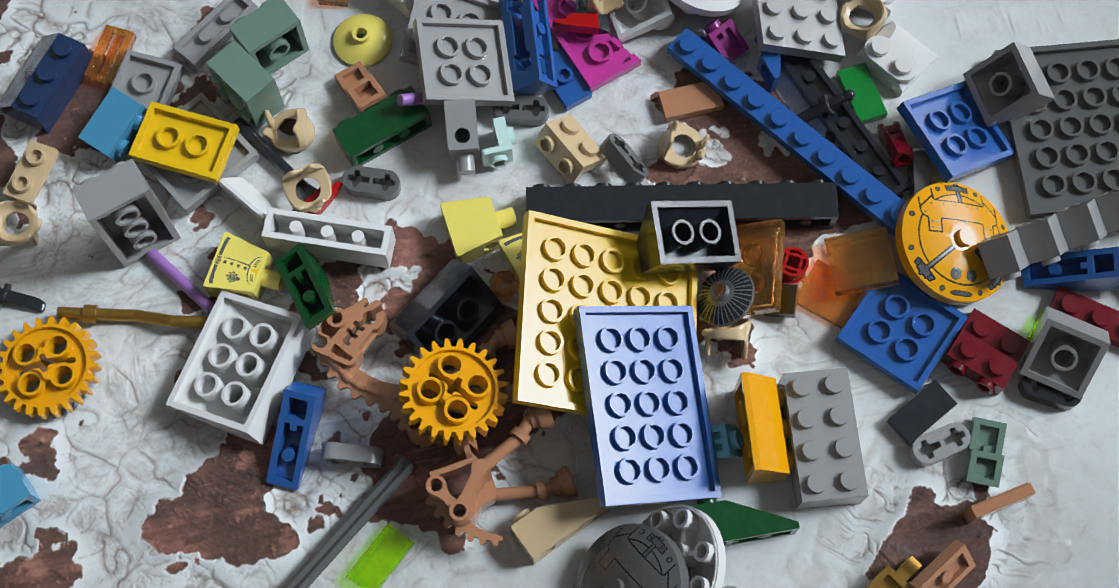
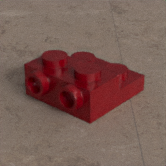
[941,308,1030,396]

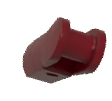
[877,121,914,168]

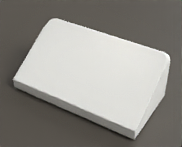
[219,177,277,227]

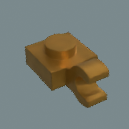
[865,556,922,588]

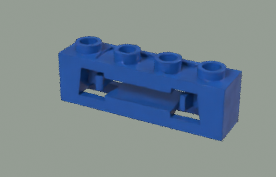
[499,0,558,96]

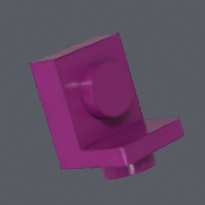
[700,18,749,62]

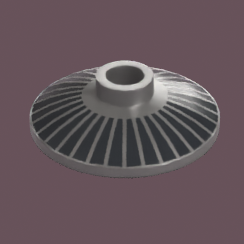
[697,267,755,327]

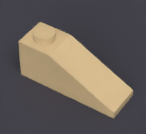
[510,497,613,564]

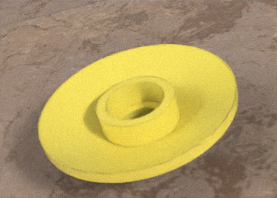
[333,14,392,68]

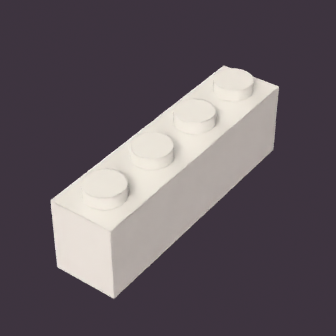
[261,207,396,269]

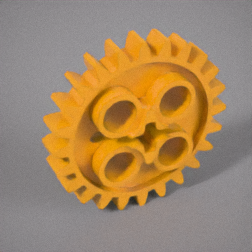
[0,316,102,420]
[398,338,508,446]

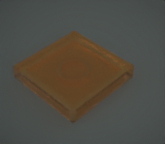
[824,226,899,297]

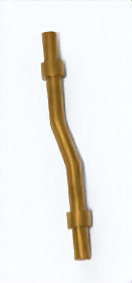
[57,304,209,329]

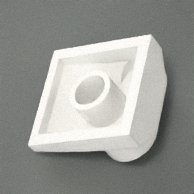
[609,0,676,42]
[854,20,938,97]

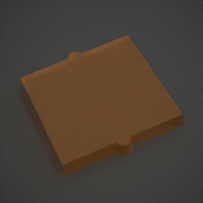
[797,259,866,329]

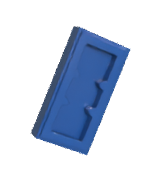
[540,48,592,111]

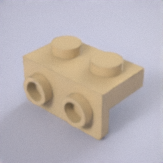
[534,114,607,183]
[2,140,59,205]

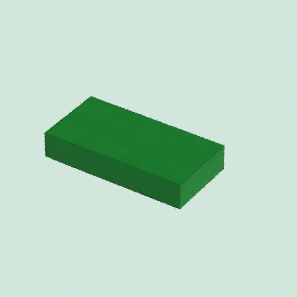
[835,63,888,125]

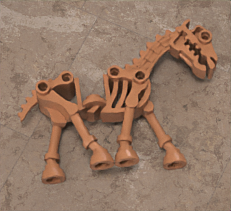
[311,298,578,547]

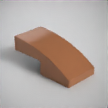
[334,61,387,112]

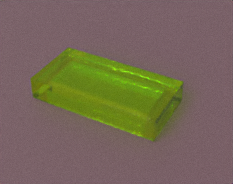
[346,523,415,588]

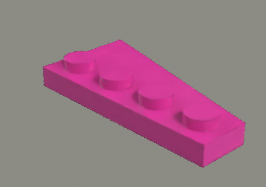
[533,0,641,92]

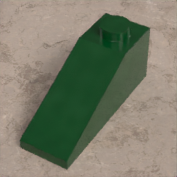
[274,243,336,331]
[693,498,800,546]

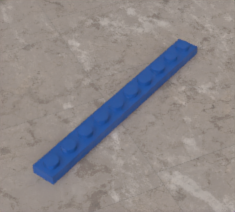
[667,28,906,237]

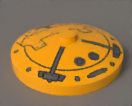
[895,182,1008,305]

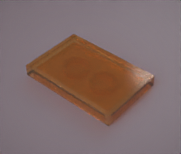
[720,219,785,316]

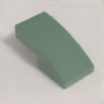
[965,417,1007,488]

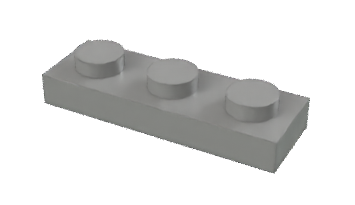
[173,0,258,70]

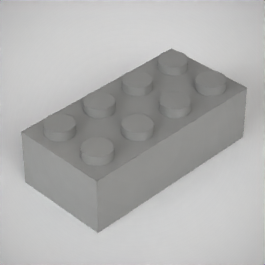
[71,158,181,268]
[778,368,869,510]

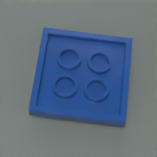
[896,81,1016,183]
[835,264,968,394]

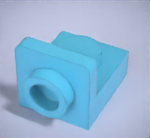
[711,423,744,460]

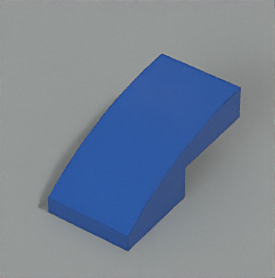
[754,35,781,93]

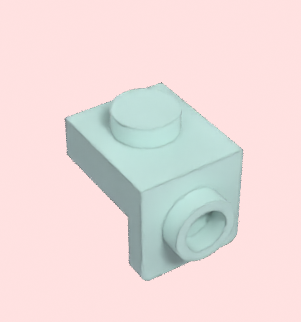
[481,116,516,168]

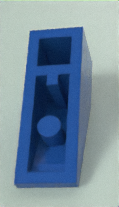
[1022,246,1119,292]
[266,381,327,490]

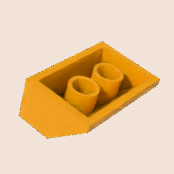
[733,372,794,484]

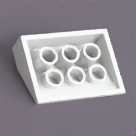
[165,290,316,445]

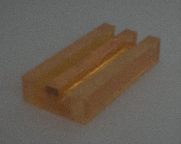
[84,25,137,87]

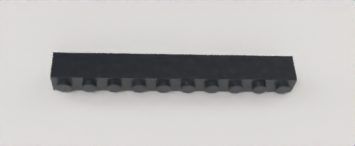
[526,179,839,232]

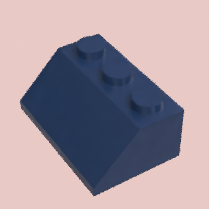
[0,33,95,134]

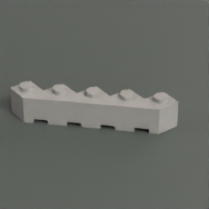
[977,188,1119,281]

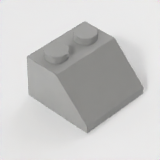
[963,42,1055,126]
[1019,306,1110,399]

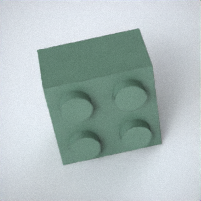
[229,0,309,75]
[206,40,285,129]

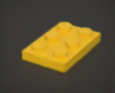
[128,101,240,184]

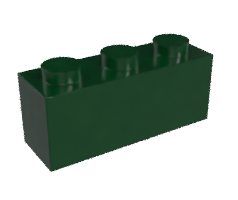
[332,85,432,166]

